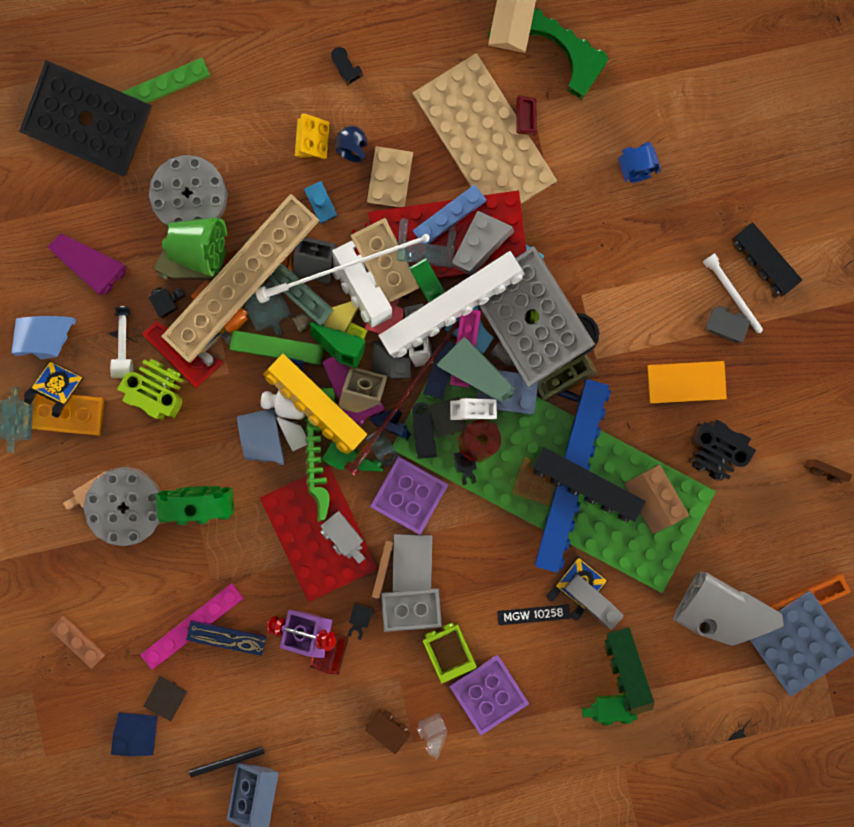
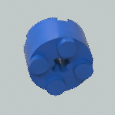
[618,142,661,183]

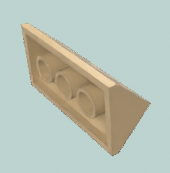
[488,0,536,53]

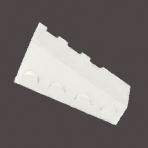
[332,241,392,328]

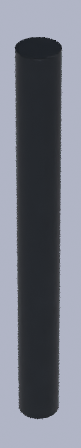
[189,746,265,778]

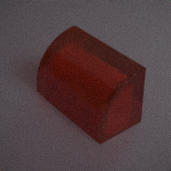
[310,633,349,675]

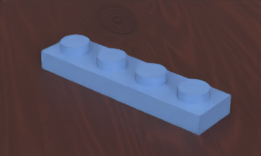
[413,184,486,247]

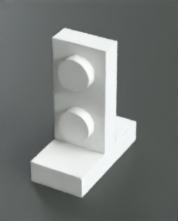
[450,398,497,420]

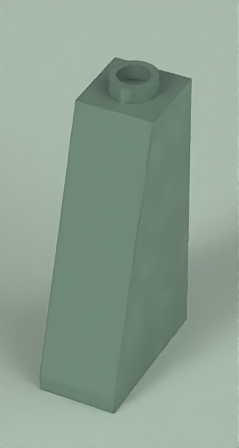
[437,337,516,402]

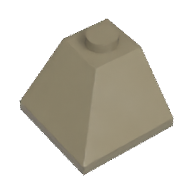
[339,367,388,413]

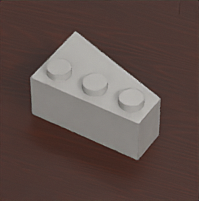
[452,211,514,276]

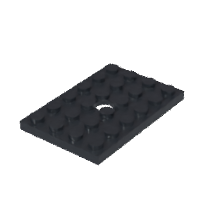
[19,60,153,177]

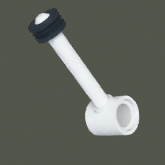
[110,306,133,379]

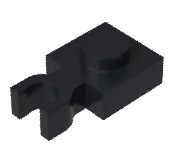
[453,450,477,486]

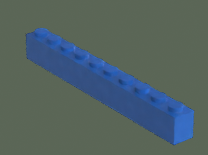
[534,379,611,573]

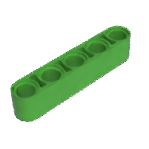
[229,331,325,365]

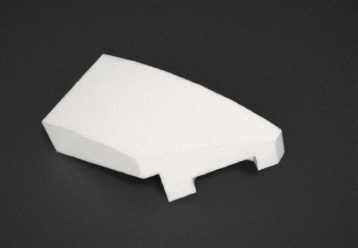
[276,416,307,452]

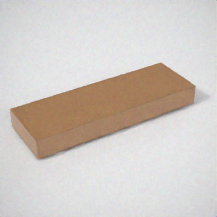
[372,540,393,599]

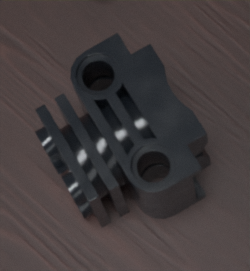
[689,420,756,481]

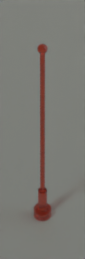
[344,321,459,477]

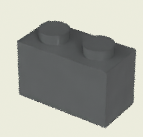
[704,306,751,344]

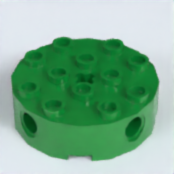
[155,486,235,525]

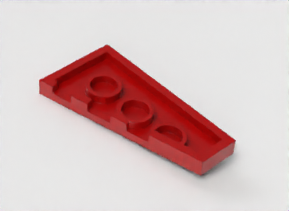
[142,321,224,389]

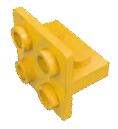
[295,114,329,159]

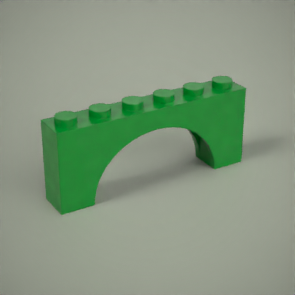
[488,7,609,100]

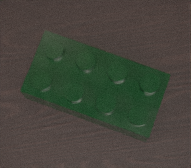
[604,627,654,716]

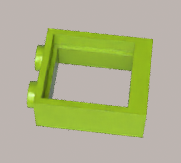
[423,622,477,684]

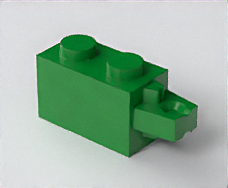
[581,695,637,726]

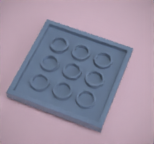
[750,590,854,697]

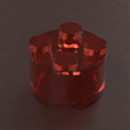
[458,419,501,463]

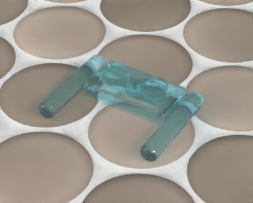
[397,218,457,268]

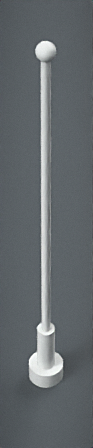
[256,234,430,303]

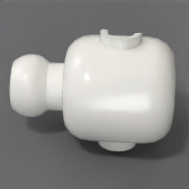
[261,390,306,420]

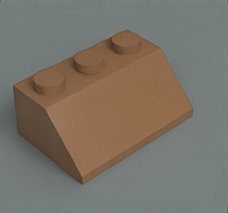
[624,464,689,534]

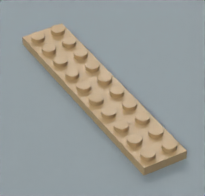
[161,194,320,363]

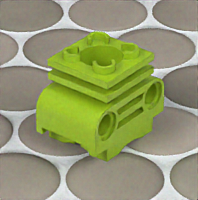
[117,359,184,420]

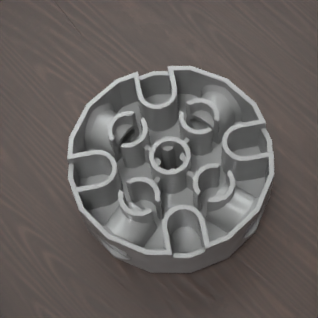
[149,155,228,226]
[84,467,161,546]

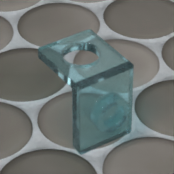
[366,429,399,467]

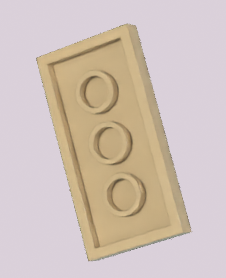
[351,218,420,303]

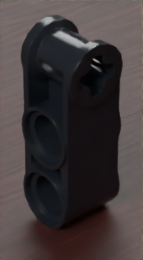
[412,402,437,459]

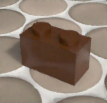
[365,709,410,755]

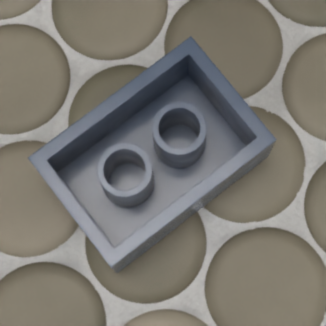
[477,371,538,415]

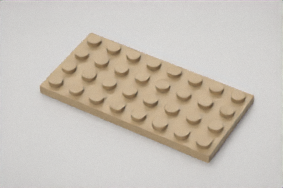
[412,53,557,204]

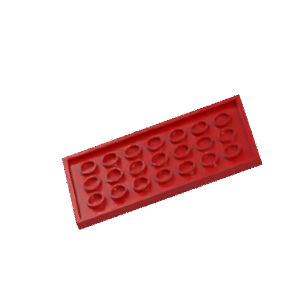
[368,190,527,279]

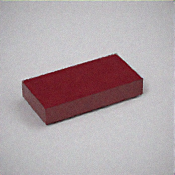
[516,96,537,136]

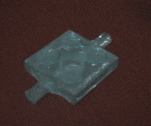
[244,282,291,337]
[0,387,33,453]

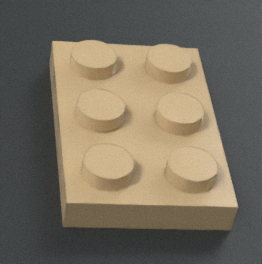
[367,146,413,208]

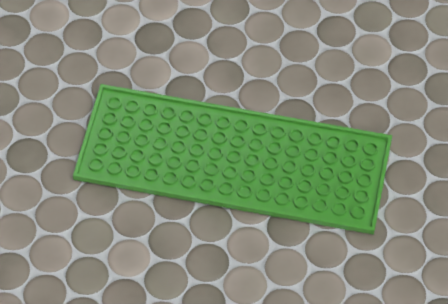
[391,374,716,593]

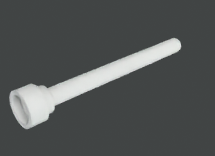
[703,253,763,333]

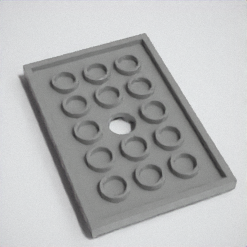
[479,246,595,387]

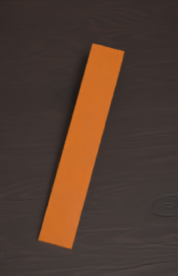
[770,573,851,611]

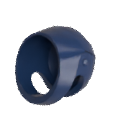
[336,126,367,163]

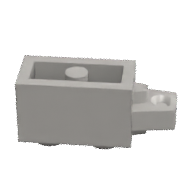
[320,511,365,563]

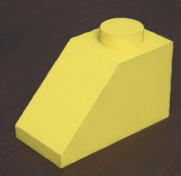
[324,301,359,333]

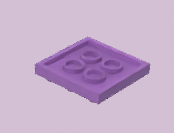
[370,457,448,535]
[449,654,529,735]

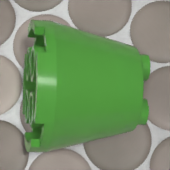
[162,217,227,276]

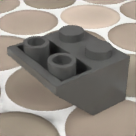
[293,237,338,284]

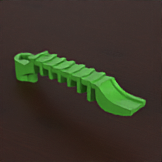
[305,387,335,522]

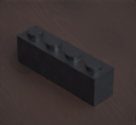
[731,222,802,297]

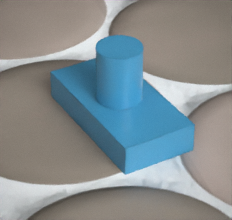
[304,181,337,224]

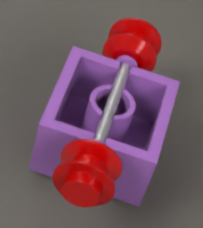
[266,610,336,658]

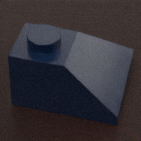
[111,712,158,757]

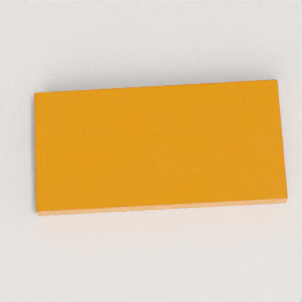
[647,361,727,404]
[23,394,105,436]

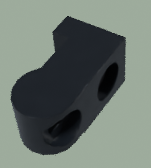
[331,47,363,86]

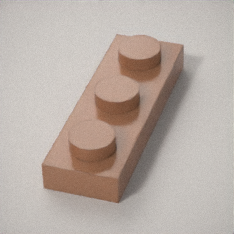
[50,615,106,669]

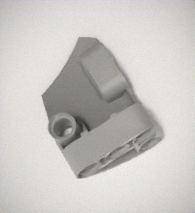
[673,572,784,646]

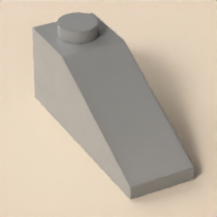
[564,574,624,630]

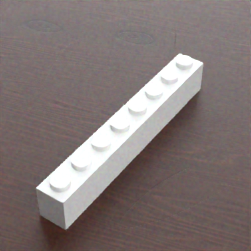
[379,251,525,358]

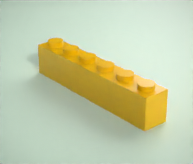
[263,354,367,454]

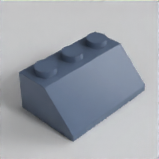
[227,763,279,827]

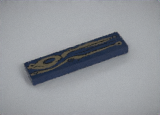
[186,620,266,656]

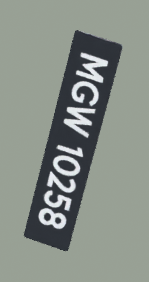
[497,604,570,625]

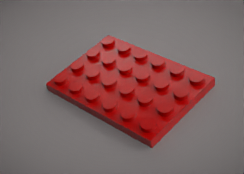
[260,465,378,602]

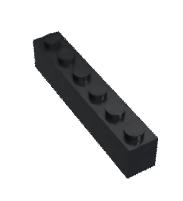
[529,447,646,523]

